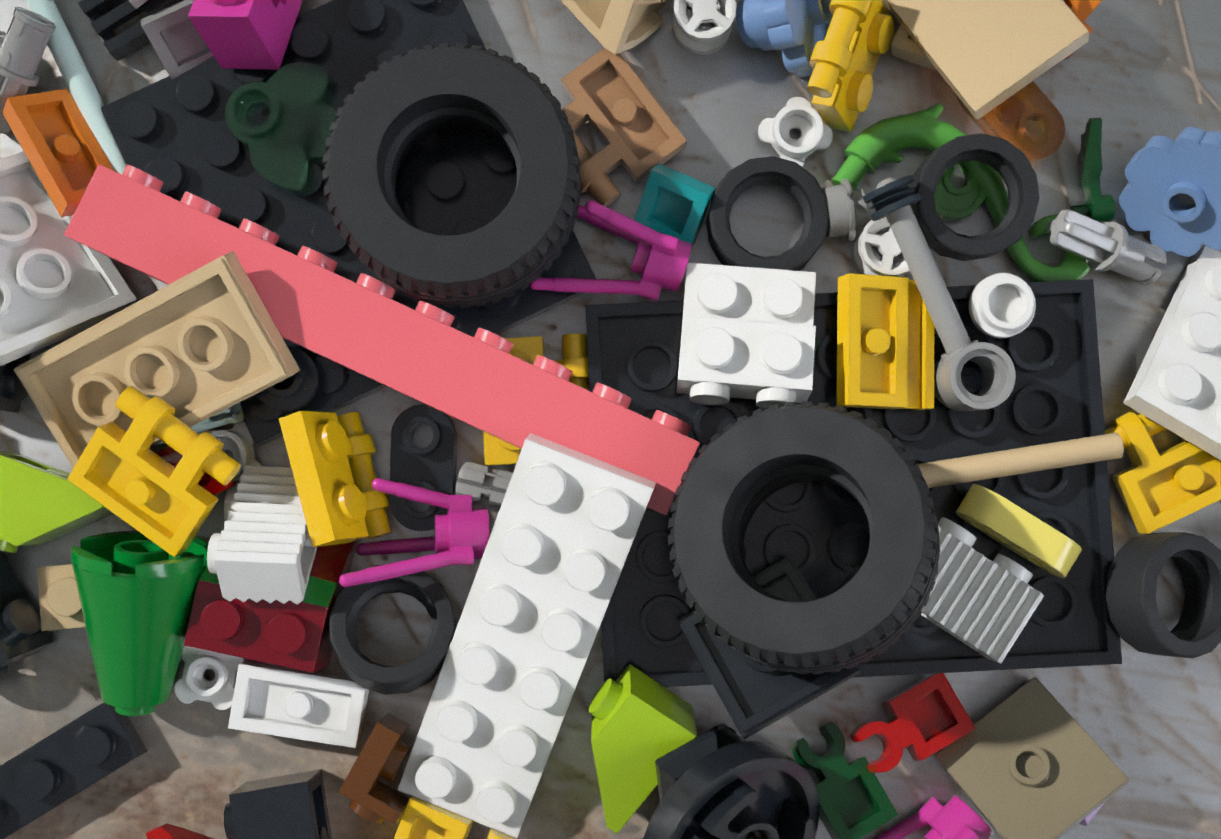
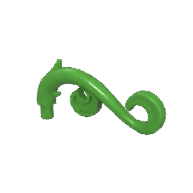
[831,104,1090,282]

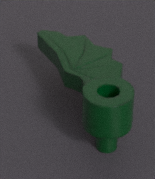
[1070,117,1115,223]

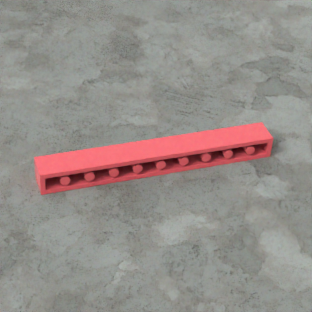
[64,164,700,516]

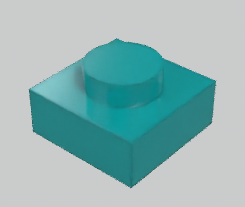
[634,163,715,246]

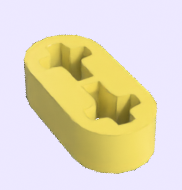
[955,484,1082,578]

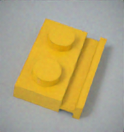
[837,273,935,410]

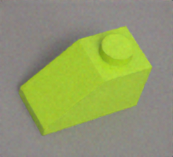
[0,451,113,553]
[589,664,697,834]

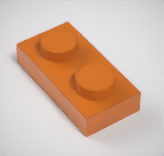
[2,88,115,218]

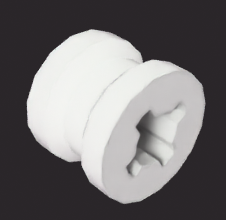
[672,0,736,55]
[852,217,909,277]

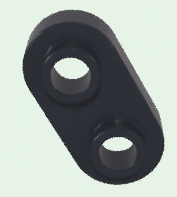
[389,404,457,531]

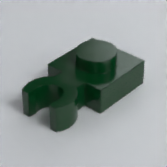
[791,721,898,839]

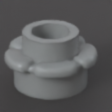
[822,179,867,241]

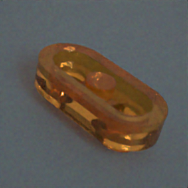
[956,81,1065,165]

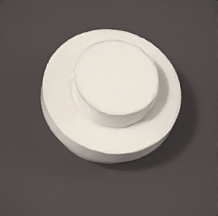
[969,273,1036,338]

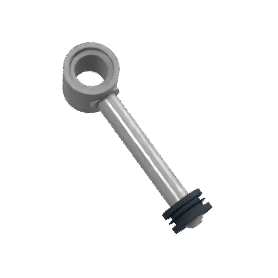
[863,175,1016,411]

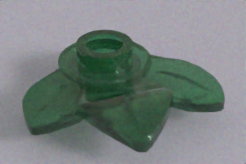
[225,62,337,190]

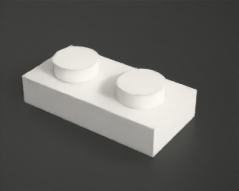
[228,661,369,748]

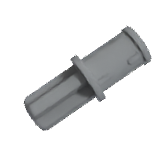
[0,7,56,134]
[1047,209,1167,285]

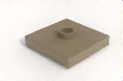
[935,677,1129,839]

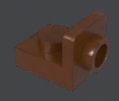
[338,712,411,824]

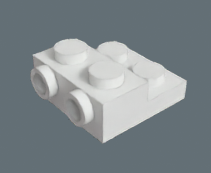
[677,263,816,409]

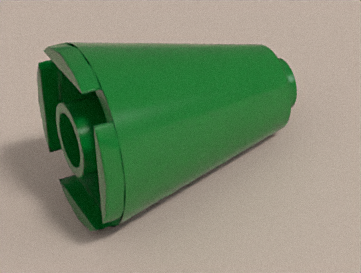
[71,530,208,716]

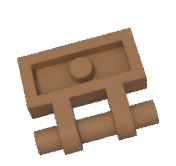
[561,48,687,207]

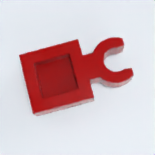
[850,673,976,773]

